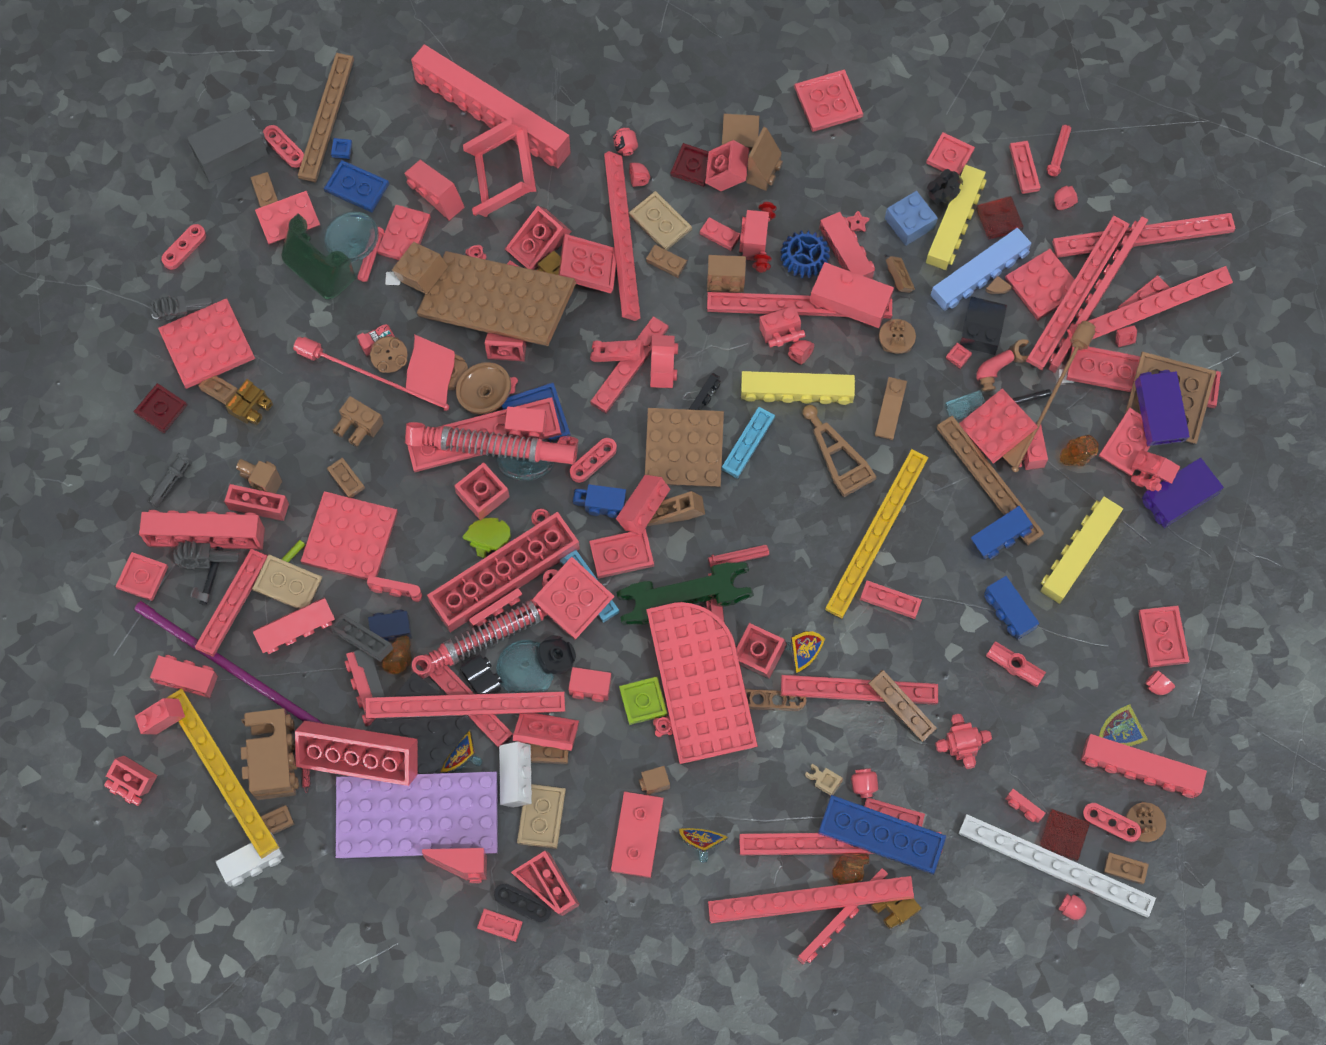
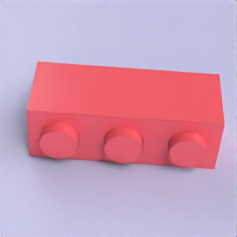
[616,475,670,533]
[224,484,289,521]
[150,655,218,698]

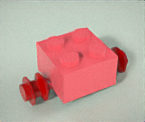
[739,202,777,272]

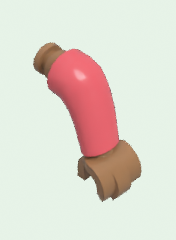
[976,339,1029,392]

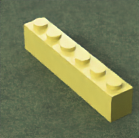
[926,165,987,270]
[741,371,855,405]
[1040,497,1123,604]

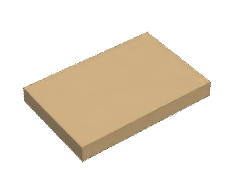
[629,191,692,250]
[252,555,322,609]
[517,784,566,849]

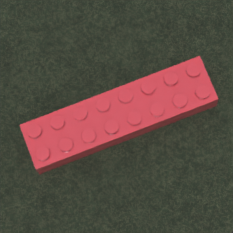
[427,512,580,633]

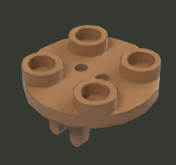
[879,319,916,354]
[370,336,408,373]
[1126,802,1166,843]

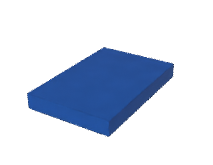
[324,160,389,213]

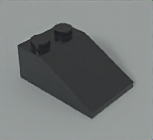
[960,296,1007,355]

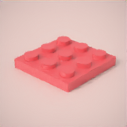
[794,69,863,132]
[558,234,616,293]
[1005,249,1075,320]
[959,388,1038,464]
[532,557,615,640]

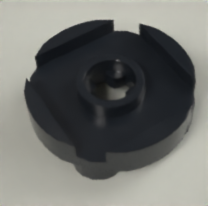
[927,169,963,205]
[536,635,576,675]

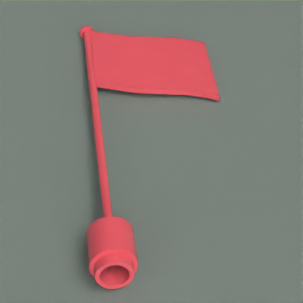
[293,334,455,411]

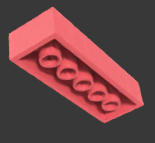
[139,510,265,550]
[295,721,418,786]

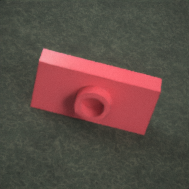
[477,909,523,942]

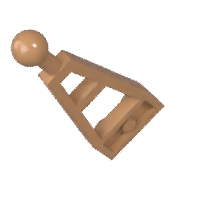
[803,405,877,497]

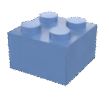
[885,191,938,246]

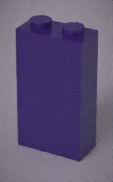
[1135,370,1190,447]
[1142,458,1224,529]

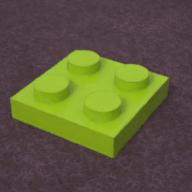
[619,677,667,725]

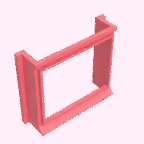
[463,117,536,217]

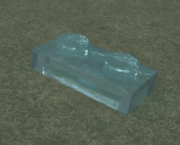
[945,391,986,420]

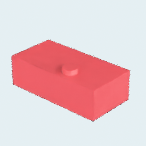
[810,262,894,328]

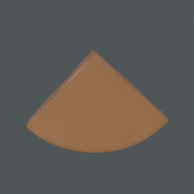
[986,276,1012,294]

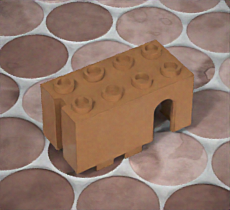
[241,708,299,800]

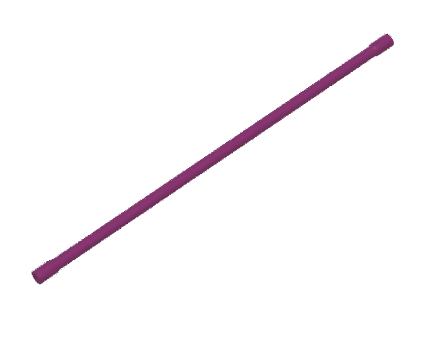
[134,601,324,724]

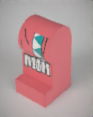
[357,324,395,357]

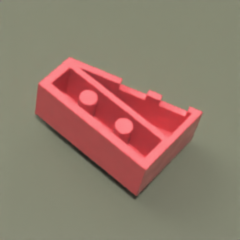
[404,160,465,221]
[511,851,580,916]

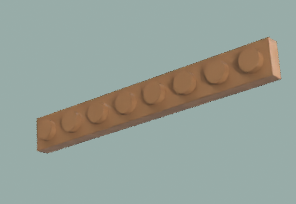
[298,53,354,182]
[936,416,1044,546]

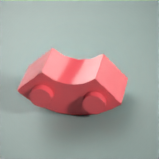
[650,335,678,388]

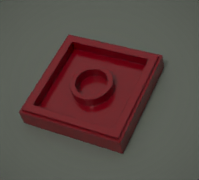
[670,143,709,187]
[133,383,188,433]

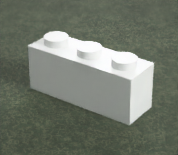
[499,742,532,808]
[216,833,285,887]

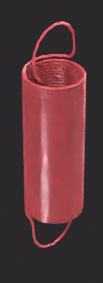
[302,768,310,793]

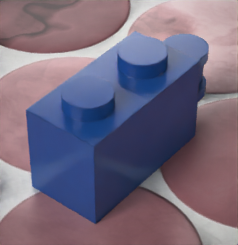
[572,484,626,518]

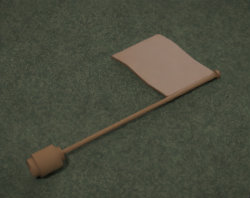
[1002,321,1096,472]

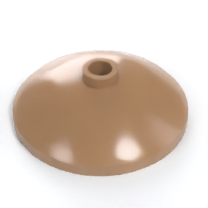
[456,362,511,414]

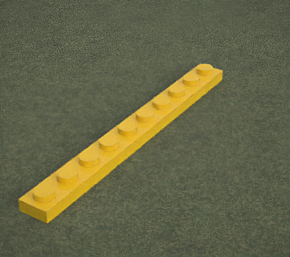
[825,449,929,619]
[167,688,279,859]

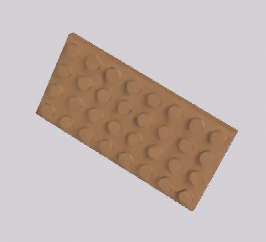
[417,251,577,346]

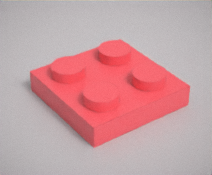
[926,132,975,175]
[115,552,168,601]

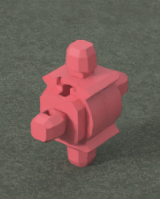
[935,714,992,769]

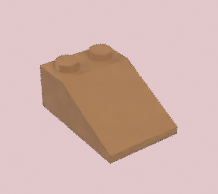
[746,127,783,191]

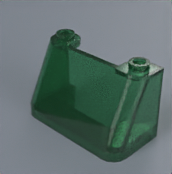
[281,213,356,299]

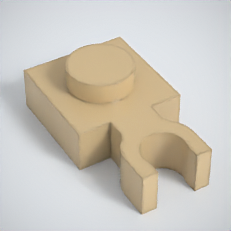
[805,764,843,796]

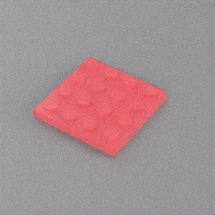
[158,298,255,389]
[301,491,398,580]

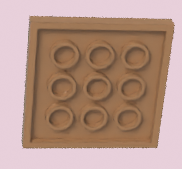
[1124,352,1216,444]
[645,408,724,487]

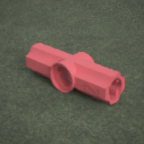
[986,641,1046,688]

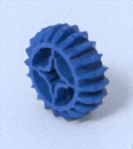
[781,230,830,279]

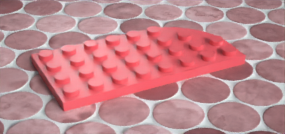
[646,602,758,764]

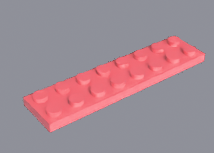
[1066,346,1221,409]
[408,397,562,472]

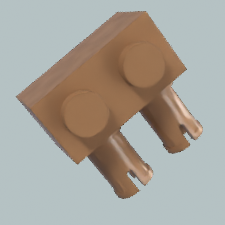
[332,396,384,447]
[236,459,282,494]

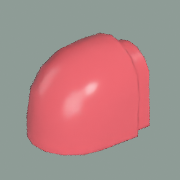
[629,163,650,187]
[1054,185,1078,210]
[788,340,814,365]
[1145,670,1175,695]
[1059,894,1086,920]

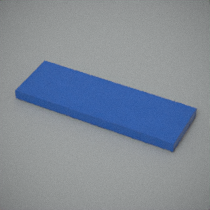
[818,795,946,875]

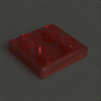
[976,196,1024,240]
[1039,809,1090,862]

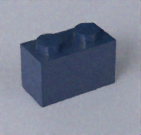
[368,610,412,642]

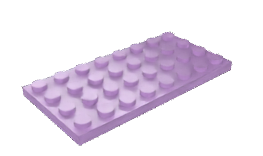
[336,772,498,858]

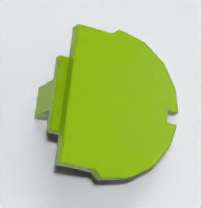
[463,518,511,558]

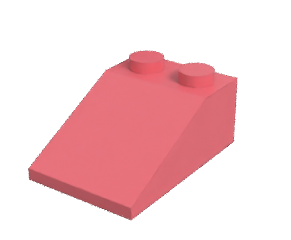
[505,206,572,270]
[422,848,487,883]

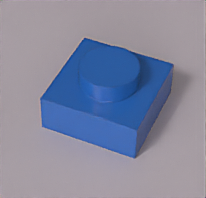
[331,138,352,159]

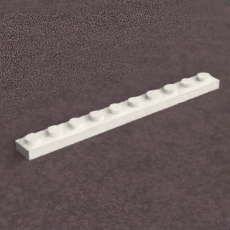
[958,815,1156,918]

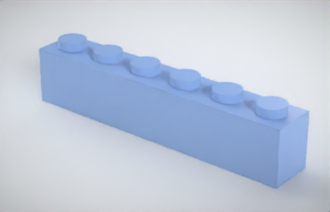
[931,228,1032,311]

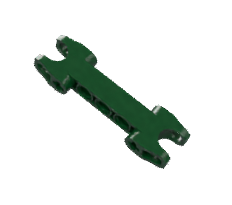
[616,562,754,625]

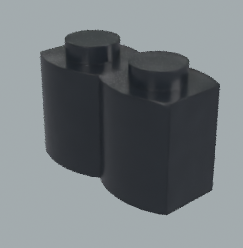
[460,654,502,694]

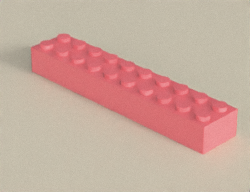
[411,44,571,168]

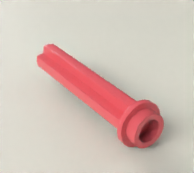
[1047,124,1072,176]
[357,227,385,282]
[708,545,769,569]

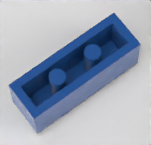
[971,505,1033,559]
[984,576,1039,640]

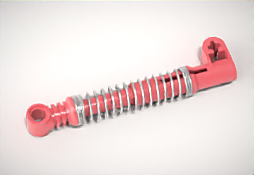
[405,422,578,465]
[412,569,558,679]

